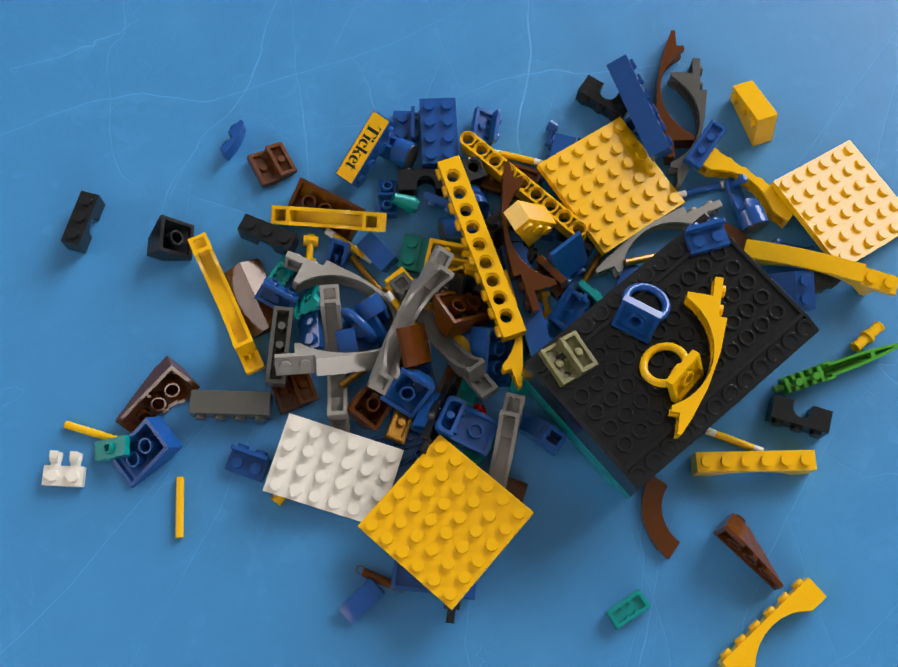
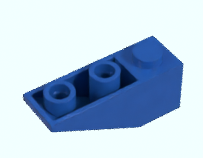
[519,409,568,456]

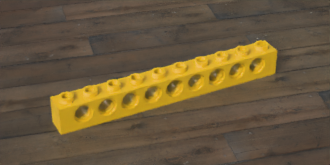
[435,155,526,343]

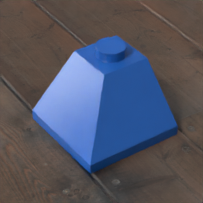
[379,367,435,419]

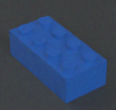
[419,98,459,169]

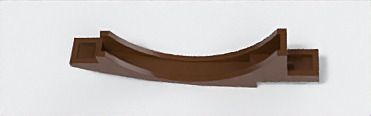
[653,30,695,165]
[500,161,557,316]

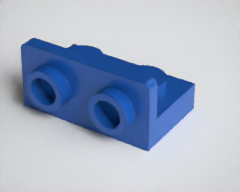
[393,106,418,143]
[682,217,731,257]
[224,443,272,483]

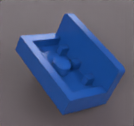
[471,106,502,146]
[254,277,299,308]
[298,309,324,350]

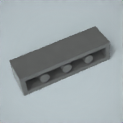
[265,306,294,388]
[189,390,273,422]

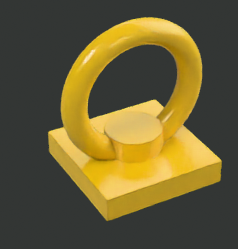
[639,342,704,404]

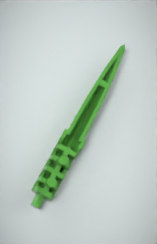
[772,343,898,395]

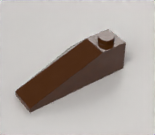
[433,291,504,338]
[115,356,200,432]
[347,357,418,431]
[713,513,784,590]

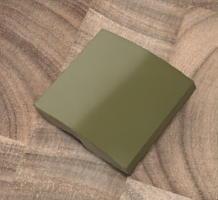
[538,330,599,388]

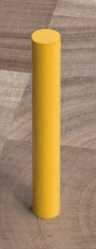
[64,421,117,440]
[175,477,184,538]

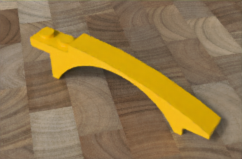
[188,232,266,376]
[744,239,898,297]
[463,245,523,391]
[668,277,727,439]

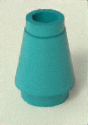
[391,193,420,214]

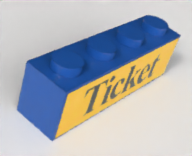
[335,110,397,188]

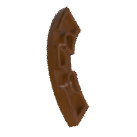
[641,476,680,559]

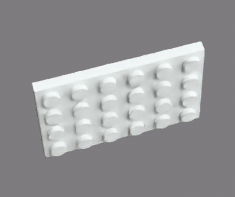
[263,413,404,522]

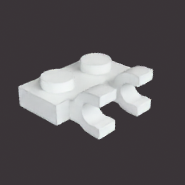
[41,450,87,488]

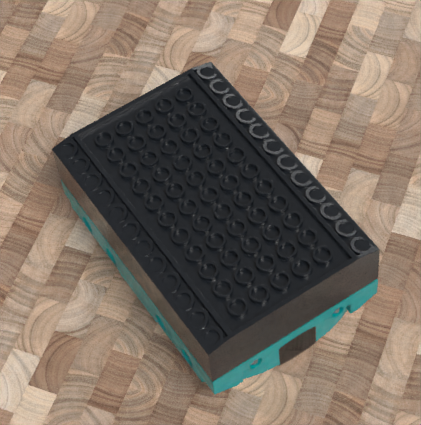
[521,213,819,499]

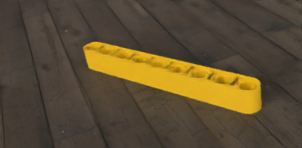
[460,131,587,242]

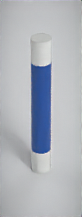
[678,181,725,198]

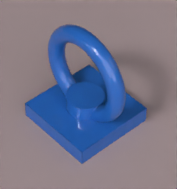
[611,283,671,344]
[341,308,387,352]

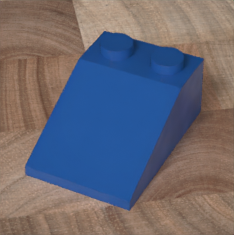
[548,231,588,286]
[767,271,816,312]
[470,326,514,387]
[112,416,183,488]

